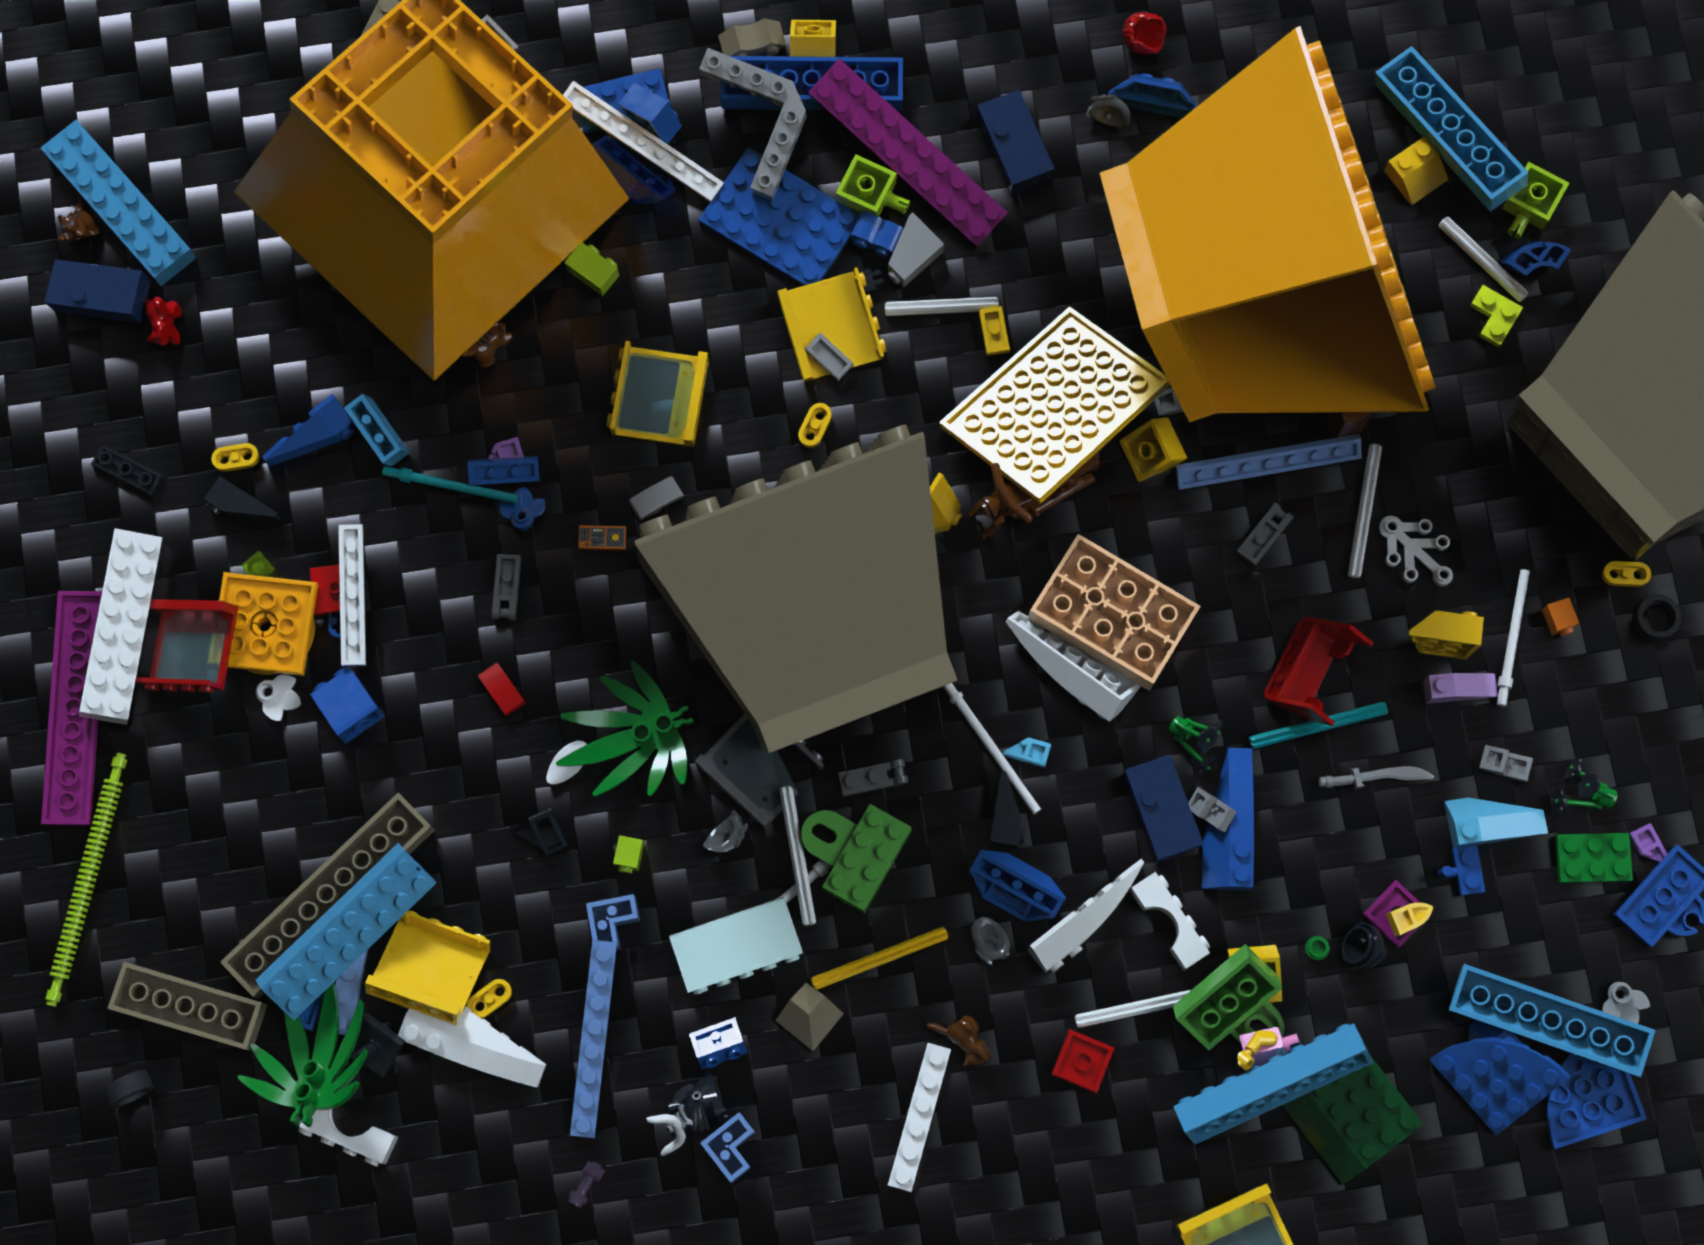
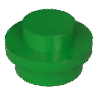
[1305,936,1330,961]

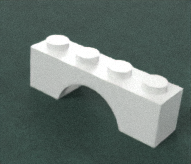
[1129,872,1210,971]
[298,1109,398,1167]

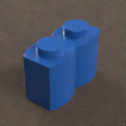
[851,211,904,258]

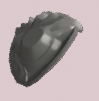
[1086,94,1131,127]
[703,810,748,852]
[971,917,1010,966]

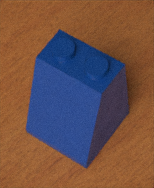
[310,667,385,744]

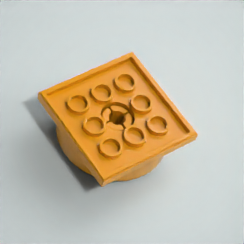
[209,572,319,676]

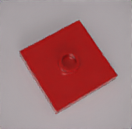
[310,565,340,616]
[1051,1029,1115,1094]

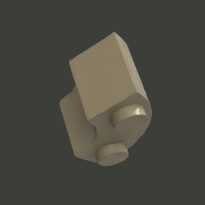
[718,18,787,56]

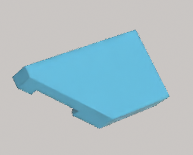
[1003,738,1051,768]

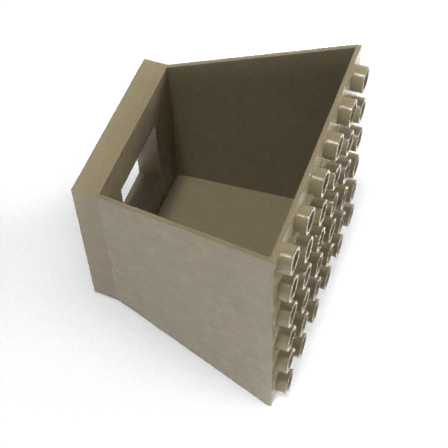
[1507,190,1704,562]
[634,424,957,753]

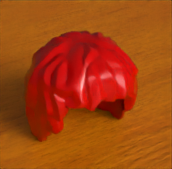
[1122,12,1166,54]

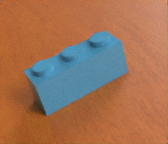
[344,394,410,466]

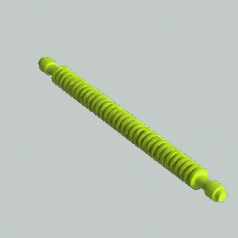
[45,753,127,1007]

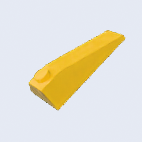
[930,473,962,533]

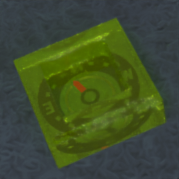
[241,551,275,577]

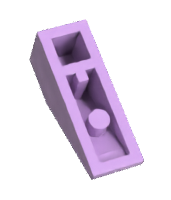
[1424,673,1498,704]

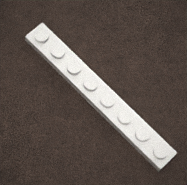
[563,81,724,202]

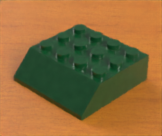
[1281,1055,1423,1185]

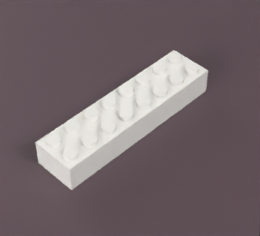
[79,529,162,725]

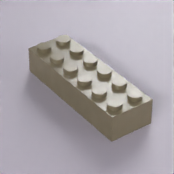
[107,962,268,1052]

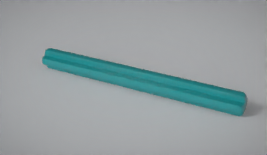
[1250,702,1388,749]

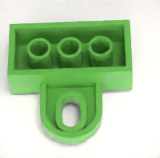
[801,804,912,914]
[1173,944,1284,1050]

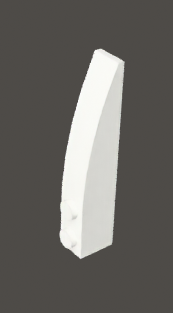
[1006,611,1140,721]
[1027,859,1144,973]
[398,1006,546,1087]

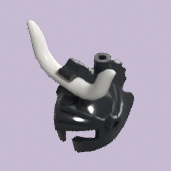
[646,1071,728,1156]

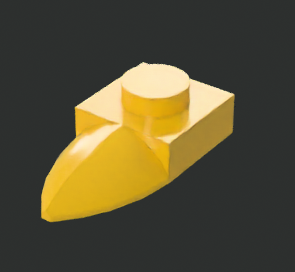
[1386,903,1433,936]

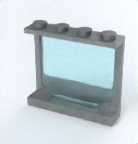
[695,714,823,829]

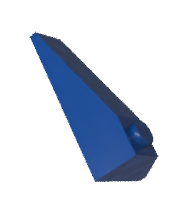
[262,394,357,467]

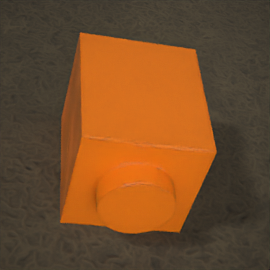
[1542,598,1580,637]

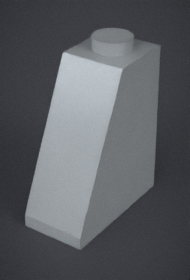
[888,213,944,287]

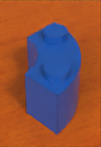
[1500,241,1571,276]

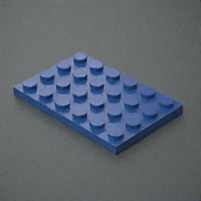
[698,147,860,286]

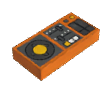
[578,525,627,551]

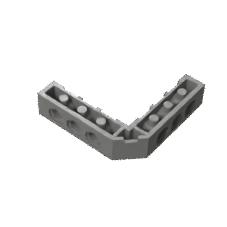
[699,48,806,201]

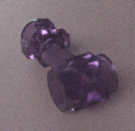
[568,1160,605,1208]

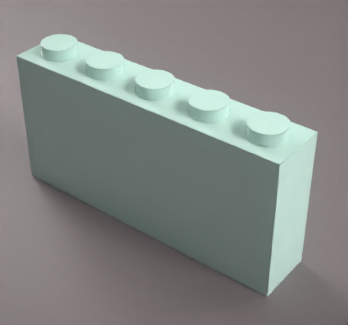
[669,897,803,995]

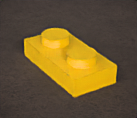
[979,306,1010,356]

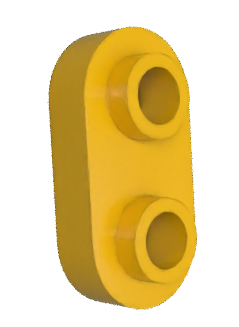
[798,403,832,448]
[211,443,260,472]
[1602,561,1651,587]
[467,979,512,1019]

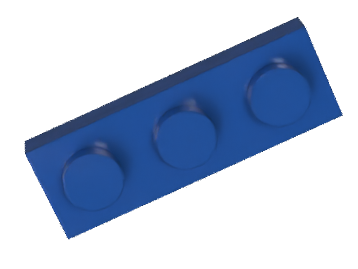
[467,456,539,486]

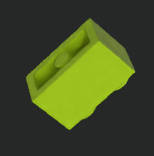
[564,242,619,296]

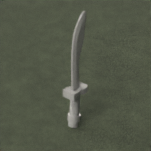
[1319,766,1434,789]

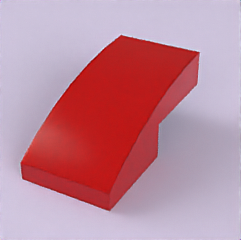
[478,663,525,716]

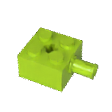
[836,154,911,217]
[1502,162,1569,239]

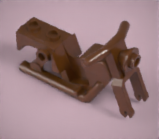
[967,452,1100,540]

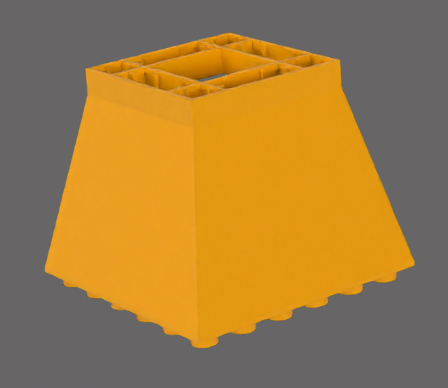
[234,0,629,381]
[1100,26,1436,422]

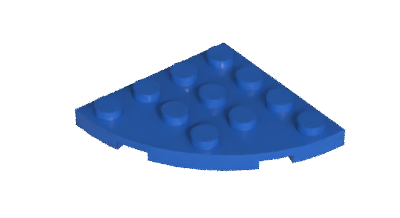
[1430,1038,1570,1135]
[1547,1053,1647,1149]

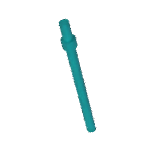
[382,466,519,504]

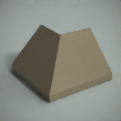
[776,983,844,1051]

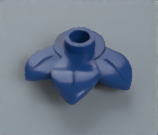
[499,487,545,531]

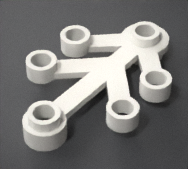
[1379,516,1453,586]

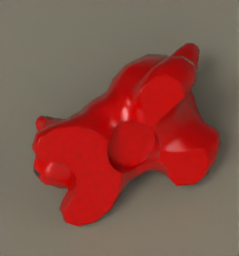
[145,297,182,346]

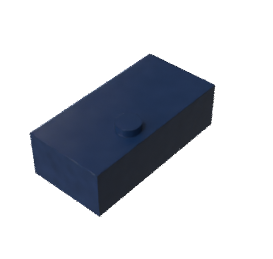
[976,90,1055,195]
[44,260,151,323]
[1123,754,1203,864]

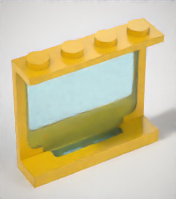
[607,341,709,447]
[1176,1184,1293,1245]

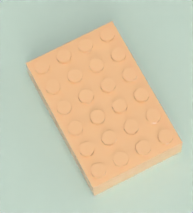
[1028,534,1200,691]

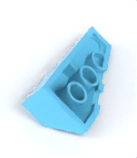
[1444,798,1548,848]

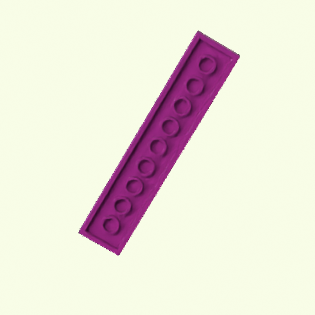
[808,58,1008,247]
[41,591,102,826]

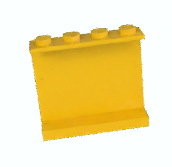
[777,268,887,382]
[365,910,490,1025]

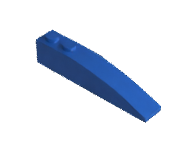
[1202,748,1254,891]

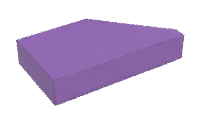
[488,437,524,459]
[1629,823,1667,862]

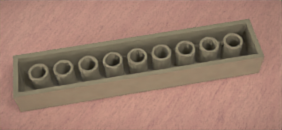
[220,793,435,999]

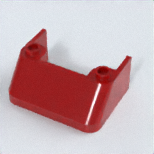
[1264,617,1374,726]

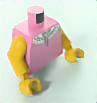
[1237,1027,1301,1071]

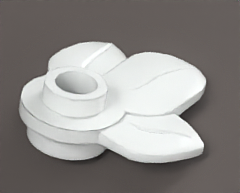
[256,675,301,721]

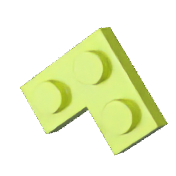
[1470,285,1523,348]

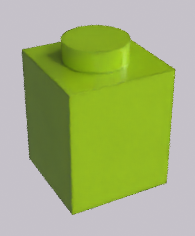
[613,835,645,874]

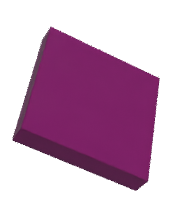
[1362,880,1420,948]

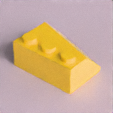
[1409,610,1484,660]

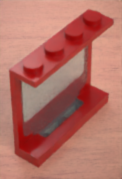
[135,599,239,693]

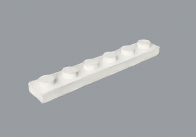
[339,524,366,666]
[888,1043,951,1192]

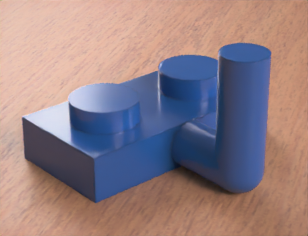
[1438,845,1485,896]

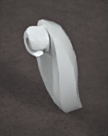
[546,740,587,784]

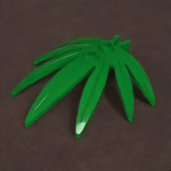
[556,661,694,797]
[238,982,368,1127]

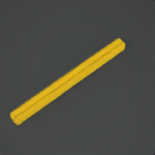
[811,927,948,990]

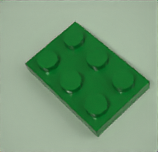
[1555,833,1633,883]

